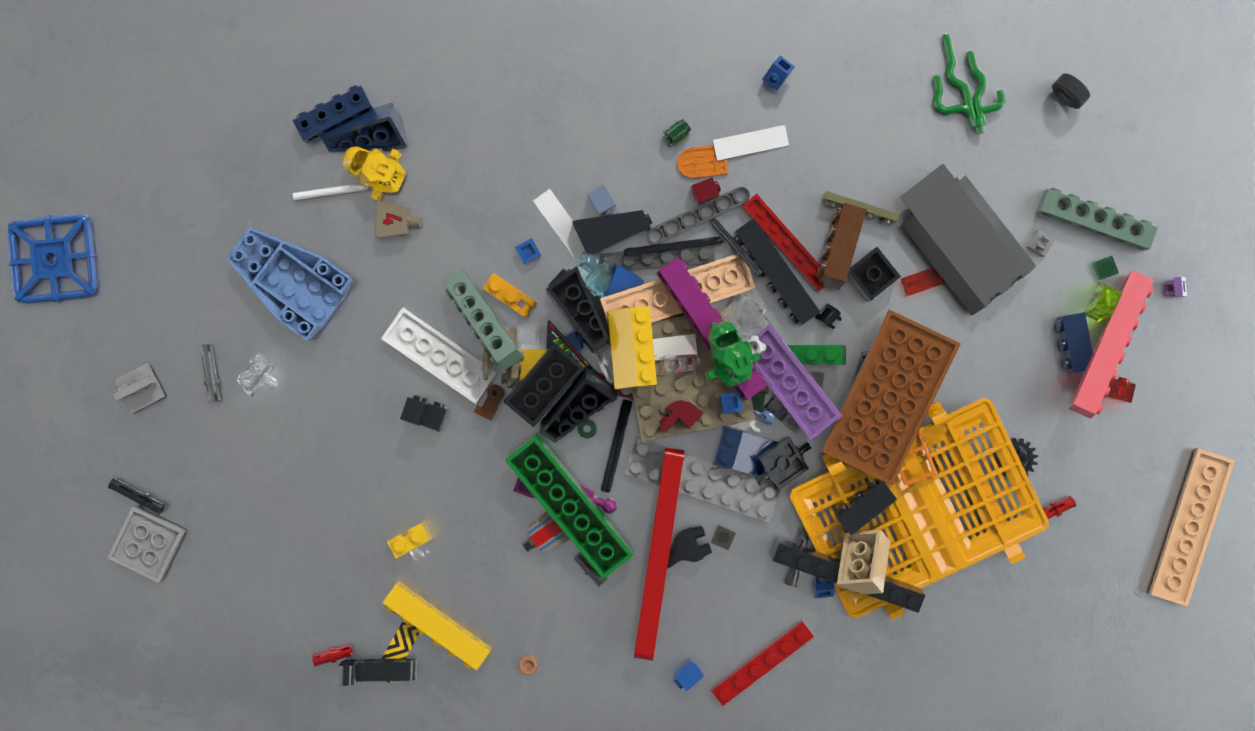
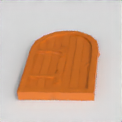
[677,145,728,179]

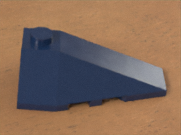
[320,103,407,152]

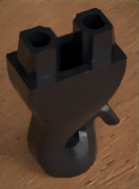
[667,526,712,568]

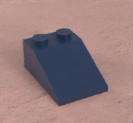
[713,426,778,476]

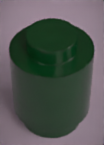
[662,119,691,146]

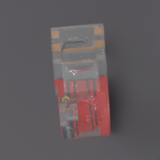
[659,354,698,375]

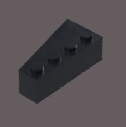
[546,266,609,354]
[539,367,617,443]

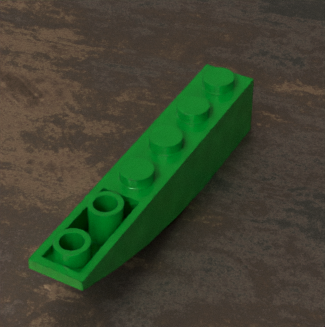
[788,345,846,365]

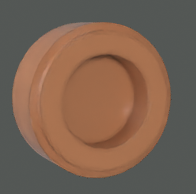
[519,655,538,675]

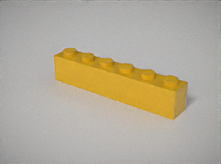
[383,582,492,670]

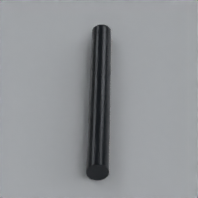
[710,218,764,277]

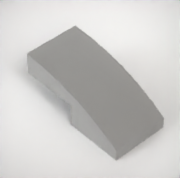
[764,395,801,434]

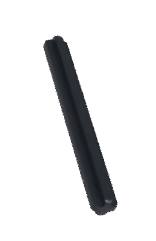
[601,399,632,493]

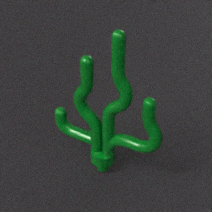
[933,33,1006,135]

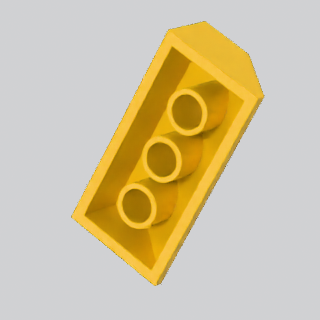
[607,306,657,389]

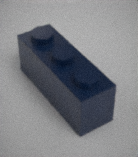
[1056,312,1093,373]

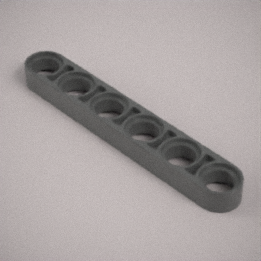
[646,187,750,245]

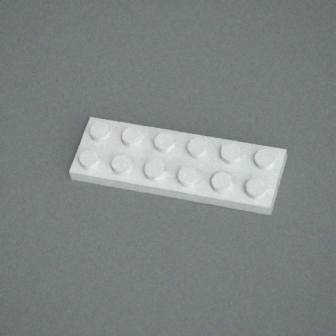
[381,307,498,404]

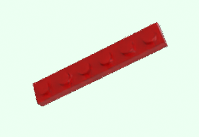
[742,193,825,292]
[711,621,814,706]

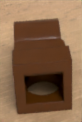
[473,384,505,421]

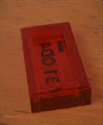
[900,267,944,297]

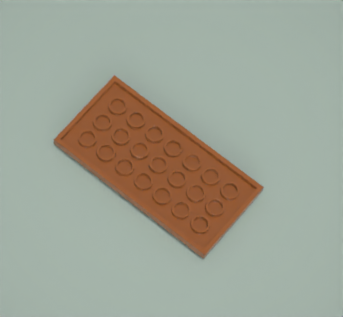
[821,310,961,486]

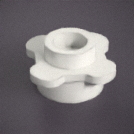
[748,335,766,354]

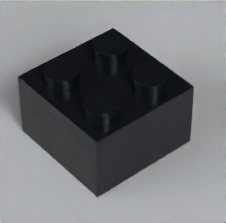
[848,247,901,302]

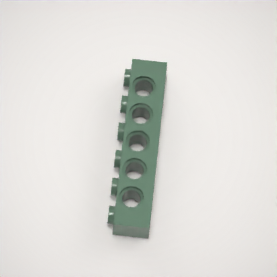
[1036,188,1158,251]
[444,269,523,371]

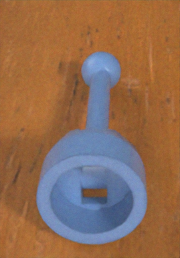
[754,409,776,426]

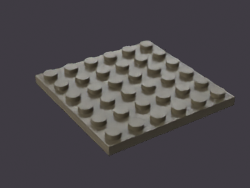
[631,307,756,443]

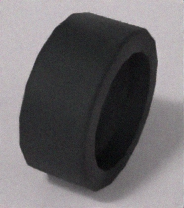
[1052,73,1090,109]

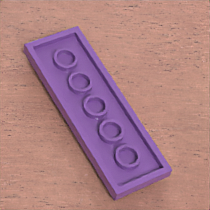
[753,324,843,440]

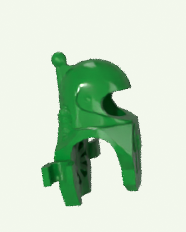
[705,322,760,388]

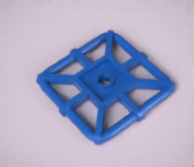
[7,214,97,303]

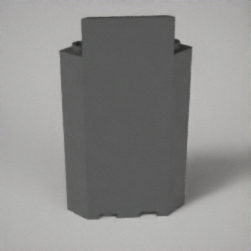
[900,164,1036,316]

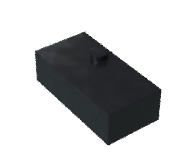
[504,342,584,428]

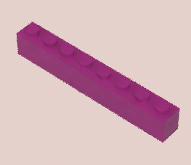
[656,258,767,401]

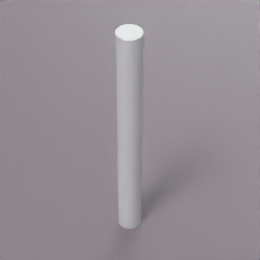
[293,183,370,201]

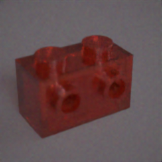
[1103,377,1136,403]

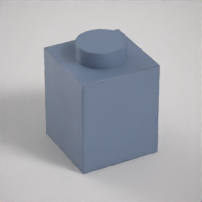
[587,185,616,216]

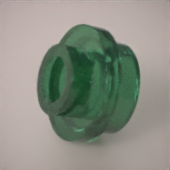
[577,420,597,439]

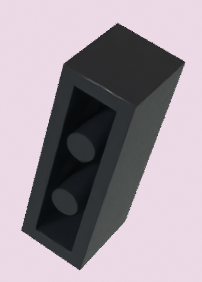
[834,479,898,536]

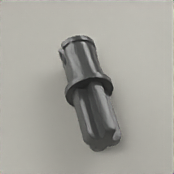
[574,552,607,587]

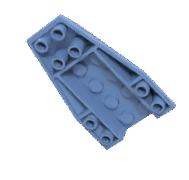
[226,227,353,341]

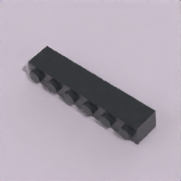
[734,218,820,326]

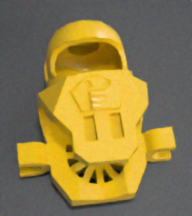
[342,146,407,201]

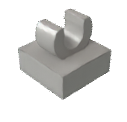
[1027,230,1054,257]

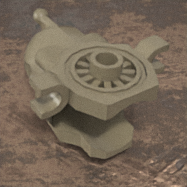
[481,326,524,389]

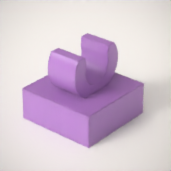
[1165,277,1187,297]

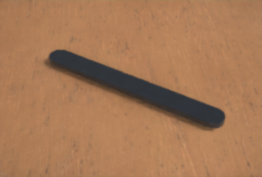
[624,236,724,256]

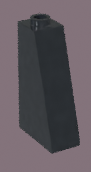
[572,210,652,258]

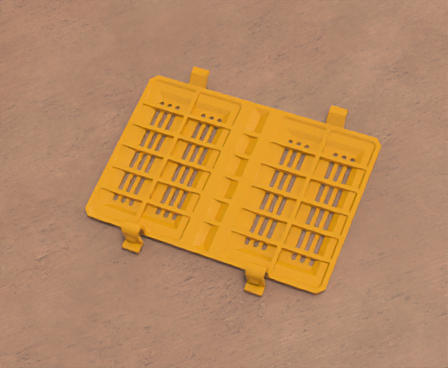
[789,397,1049,621]

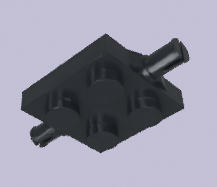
[755,437,812,490]

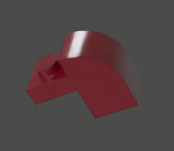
[658,400,703,433]

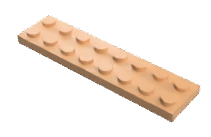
[599,254,755,328]
[1148,448,1235,607]

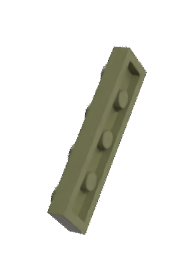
[822,191,900,225]

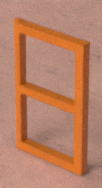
[899,430,938,486]

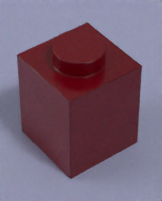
[690,177,721,206]

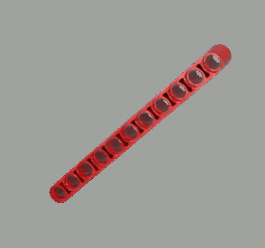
[634,448,685,661]

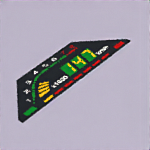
[546,320,600,376]

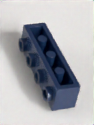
[292,85,374,144]

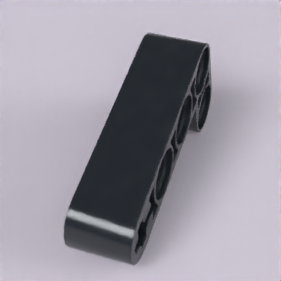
[338,658,417,686]

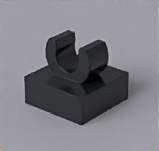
[815,303,842,329]

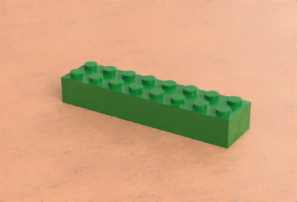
[505,432,634,579]

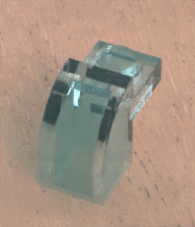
[579,251,612,297]

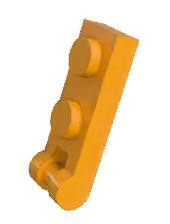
[483,273,537,319]

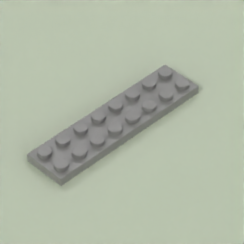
[624,437,781,523]

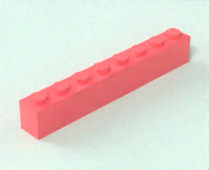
[1069,270,1154,419]

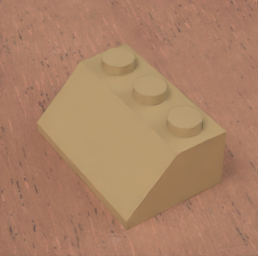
[837,529,890,594]

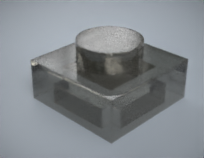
[711,525,736,550]

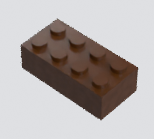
[816,203,867,291]

